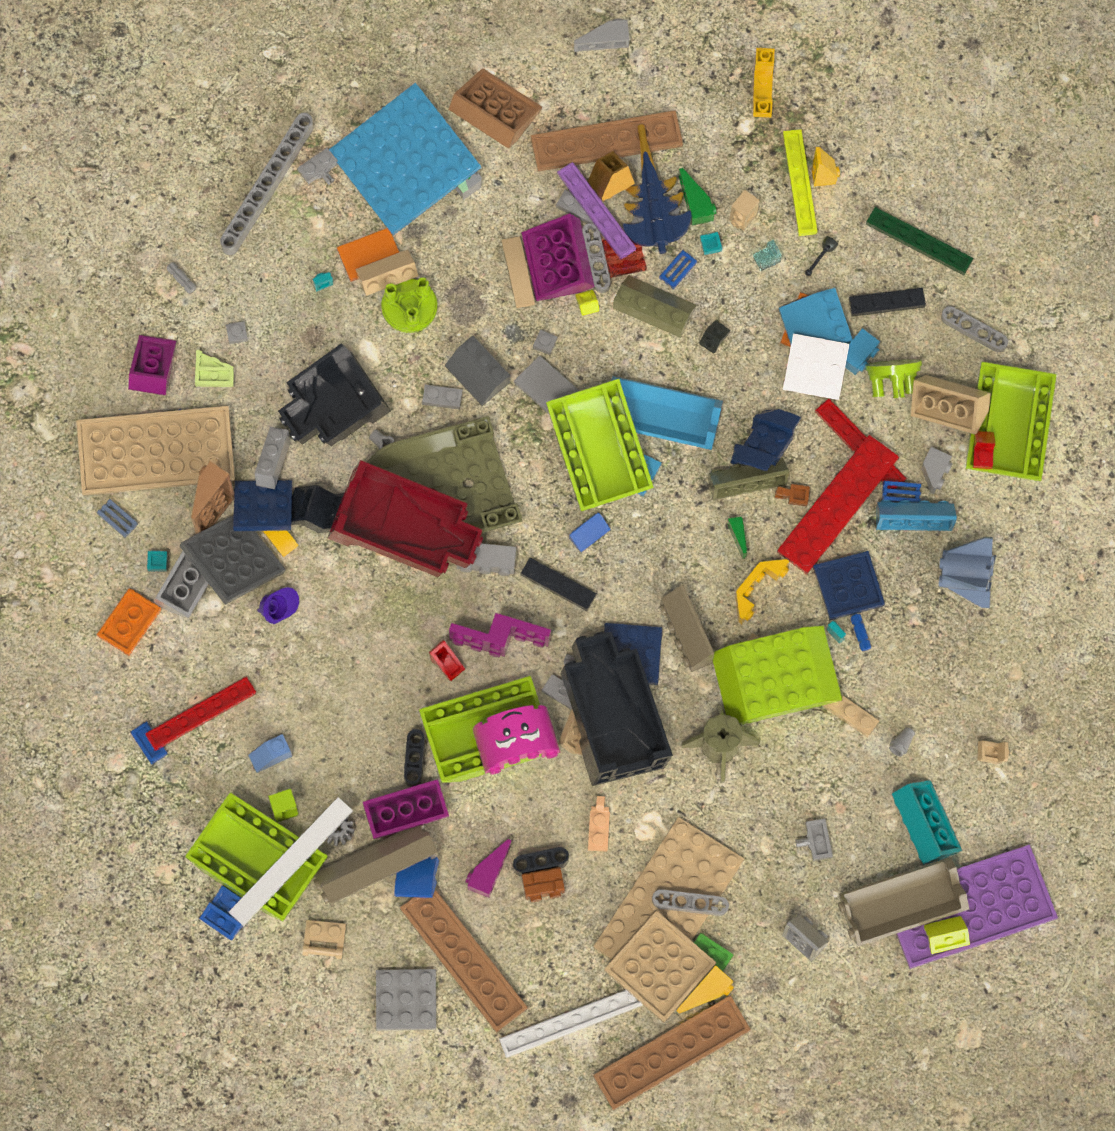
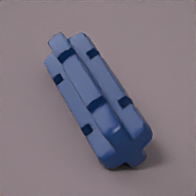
[851,614,871,651]

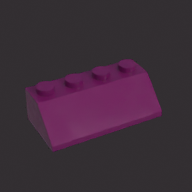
[363,779,449,839]

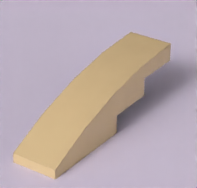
[501,236,535,308]

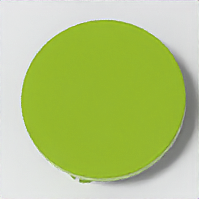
[381,277,437,333]
[865,359,922,398]

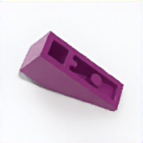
[465,839,512,898]

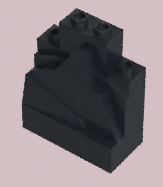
[278,343,391,447]

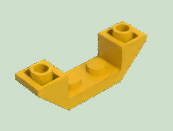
[753,48,775,118]
[735,559,789,625]

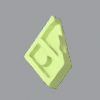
[195,350,234,387]

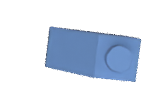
[248,734,292,773]

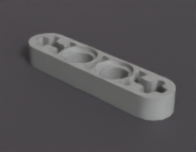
[582,223,610,293]
[941,306,1008,352]
[652,890,729,916]

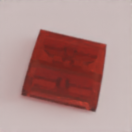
[602,239,647,278]

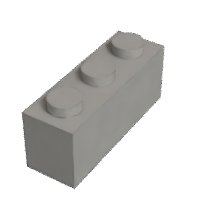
[255,427,290,489]
[457,544,516,576]

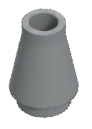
[889,727,915,757]

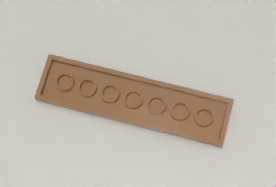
[531,110,683,172]
[400,890,528,1033]
[593,996,751,1111]

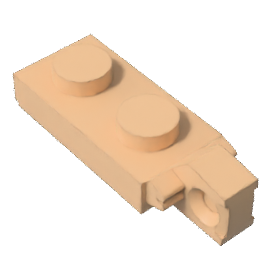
[588,796,610,852]

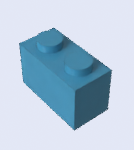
[845,328,880,375]

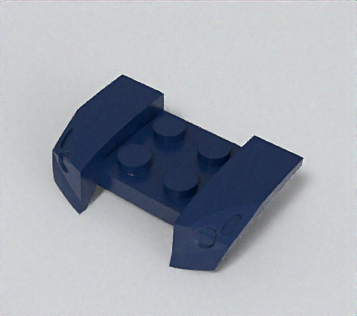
[730,409,801,471]

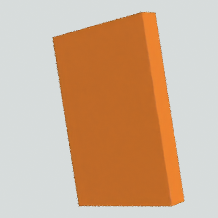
[337,228,399,282]
[96,588,162,656]

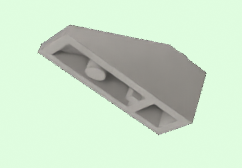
[574,19,629,52]

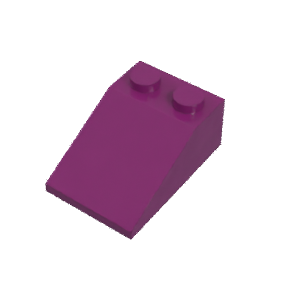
[128,335,176,395]

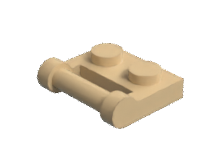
[302,920,346,959]

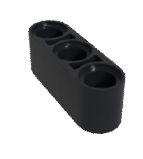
[404,729,425,788]
[513,847,569,876]

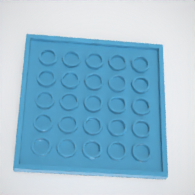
[329,83,482,236]

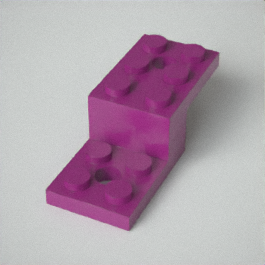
[449,613,551,658]

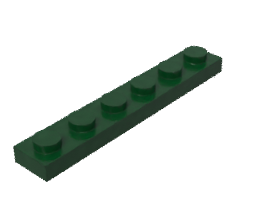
[866,207,974,276]

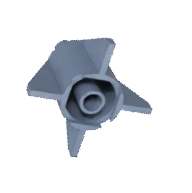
[939,537,996,608]

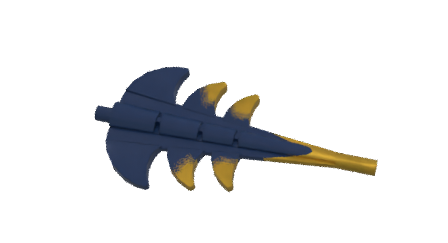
[623,124,692,254]

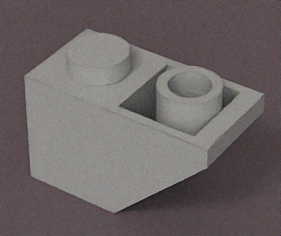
[921,447,952,494]

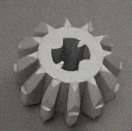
[327,817,355,846]

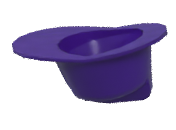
[257,587,299,624]

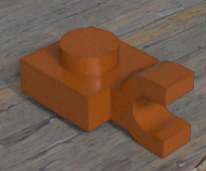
[775,484,810,507]

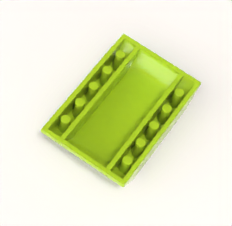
[966,362,1057,482]
[546,379,654,511]
[713,626,842,725]
[419,676,541,783]
[185,792,328,922]

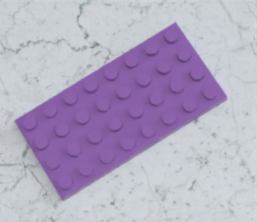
[896,845,1058,969]

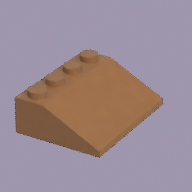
[448,68,542,149]
[191,461,234,534]

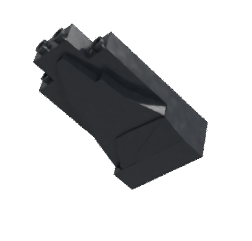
[560,631,673,786]

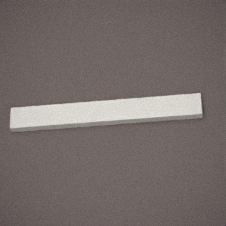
[229,797,353,927]
[499,990,643,1058]

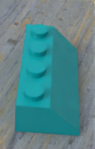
[892,780,962,865]

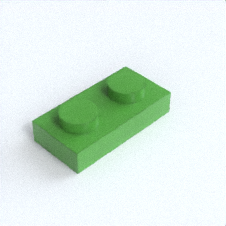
[694,933,734,971]

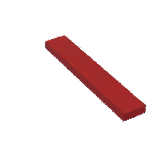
[815,398,907,489]
[145,676,256,751]

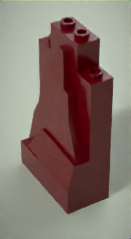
[327,460,483,577]

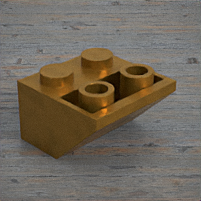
[587,151,635,201]

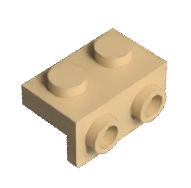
[558,710,582,755]

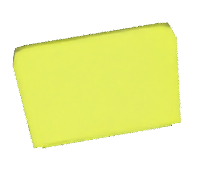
[575,290,599,316]

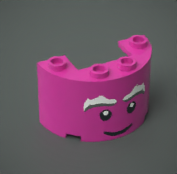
[472,705,561,775]

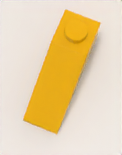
[811,147,840,187]
[676,966,735,1013]

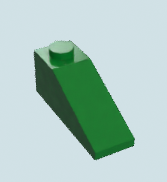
[678,168,717,226]

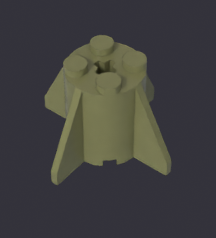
[682,705,760,783]

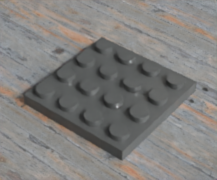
[180,515,286,605]

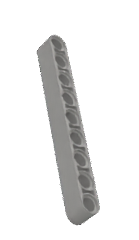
[220,113,313,255]

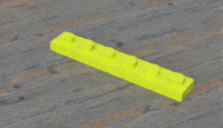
[783,129,817,236]

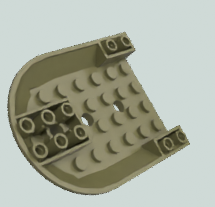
[367,416,523,533]

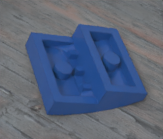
[394,857,439,898]
[199,885,243,941]

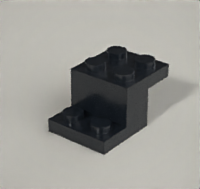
[291,485,344,533]

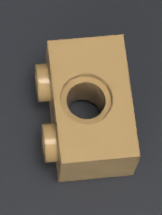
[729,190,760,230]

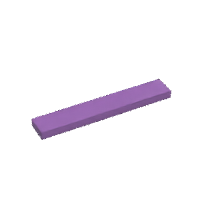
[557,162,636,260]

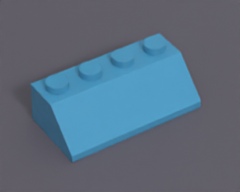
[876,500,957,531]

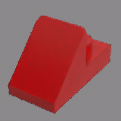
[973,431,995,470]
[429,640,465,681]

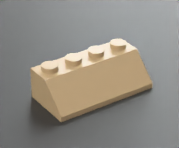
[911,375,990,434]

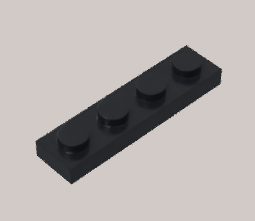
[848,288,926,317]
[520,558,597,611]

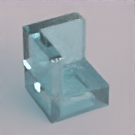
[753,240,782,271]

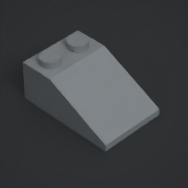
[782,915,829,962]

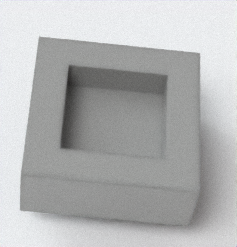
[226,321,248,344]
[533,330,558,355]

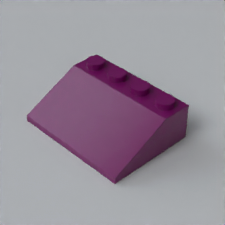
[521,213,595,301]

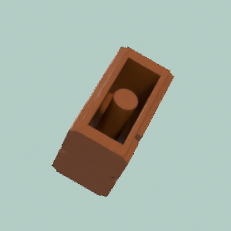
[522,867,565,902]

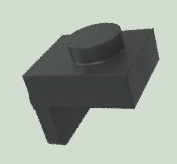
[699,320,731,353]

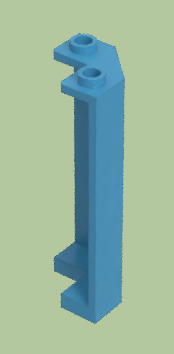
[611,376,723,450]

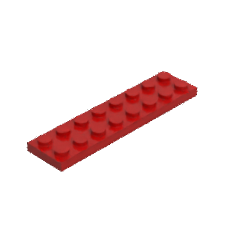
[777,435,899,575]

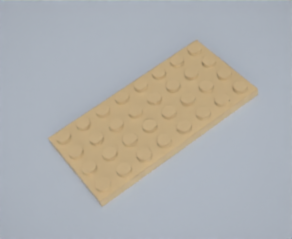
[76,406,235,496]
[593,817,745,960]

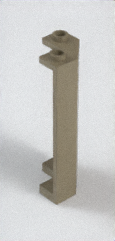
[313,825,438,907]
[838,857,969,946]

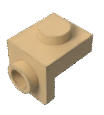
[977,740,1009,764]

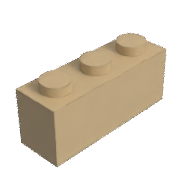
[355,250,418,296]

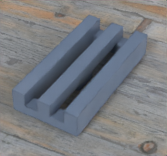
[97,499,138,538]

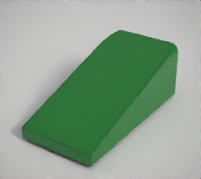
[727,517,747,559]

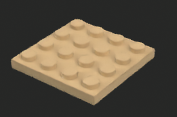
[604,911,716,1023]

